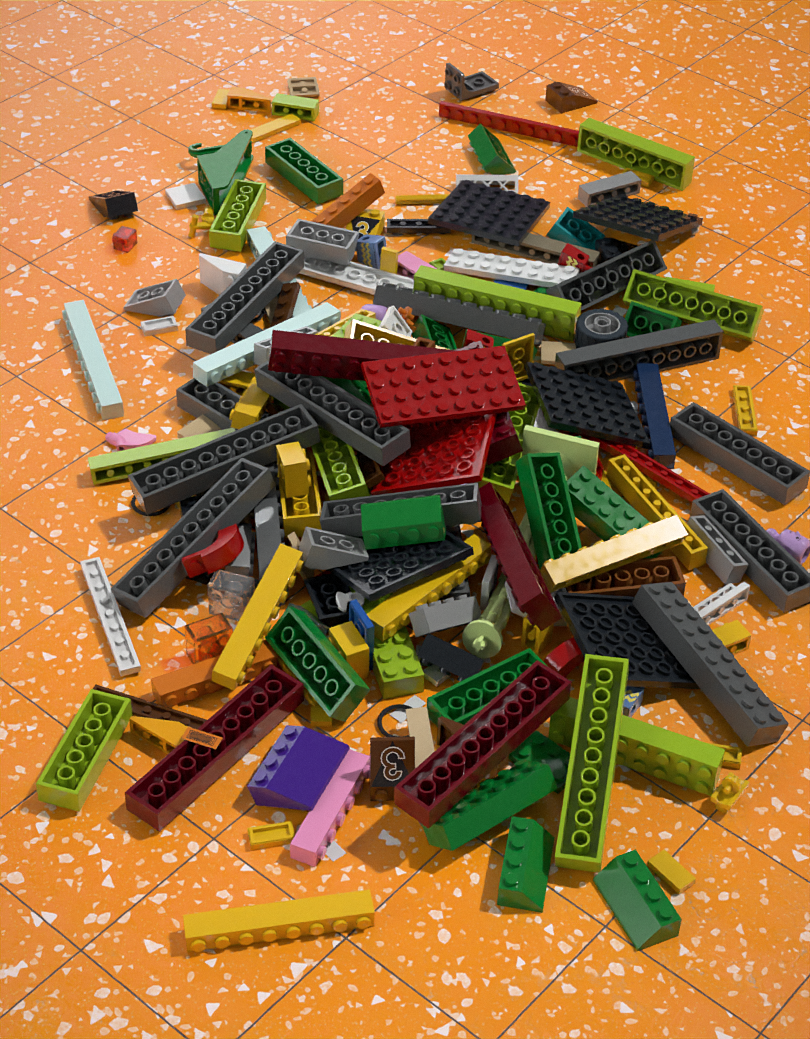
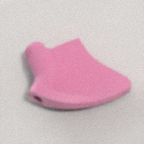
[105,429,156,451]

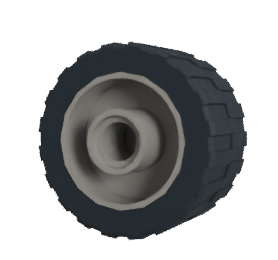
[574,309,628,349]

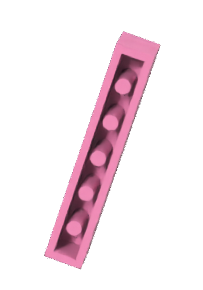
[290,749,370,867]

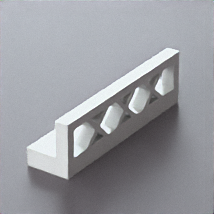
[456,174,518,194]
[693,582,750,625]

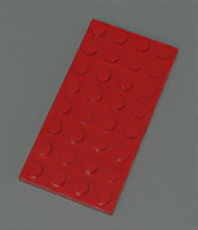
[361,346,526,428]

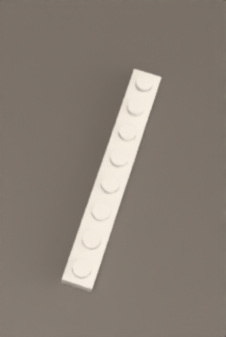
[80,557,141,676]

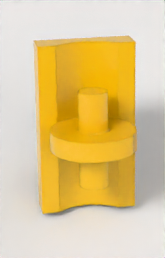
[710,772,750,813]

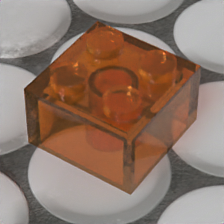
[184,612,233,664]

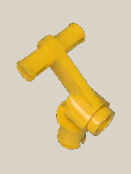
[188,206,215,238]

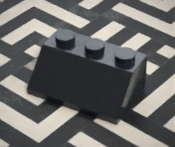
[303,574,351,628]
[417,633,486,682]

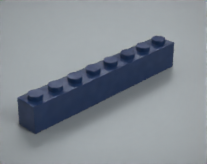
[633,363,676,469]

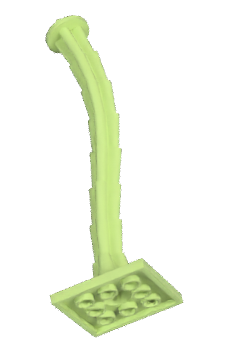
[462,425,600,658]

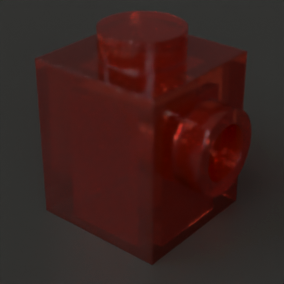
[112,226,137,253]

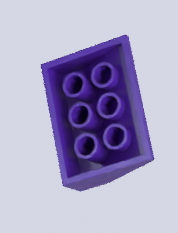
[247,725,350,811]

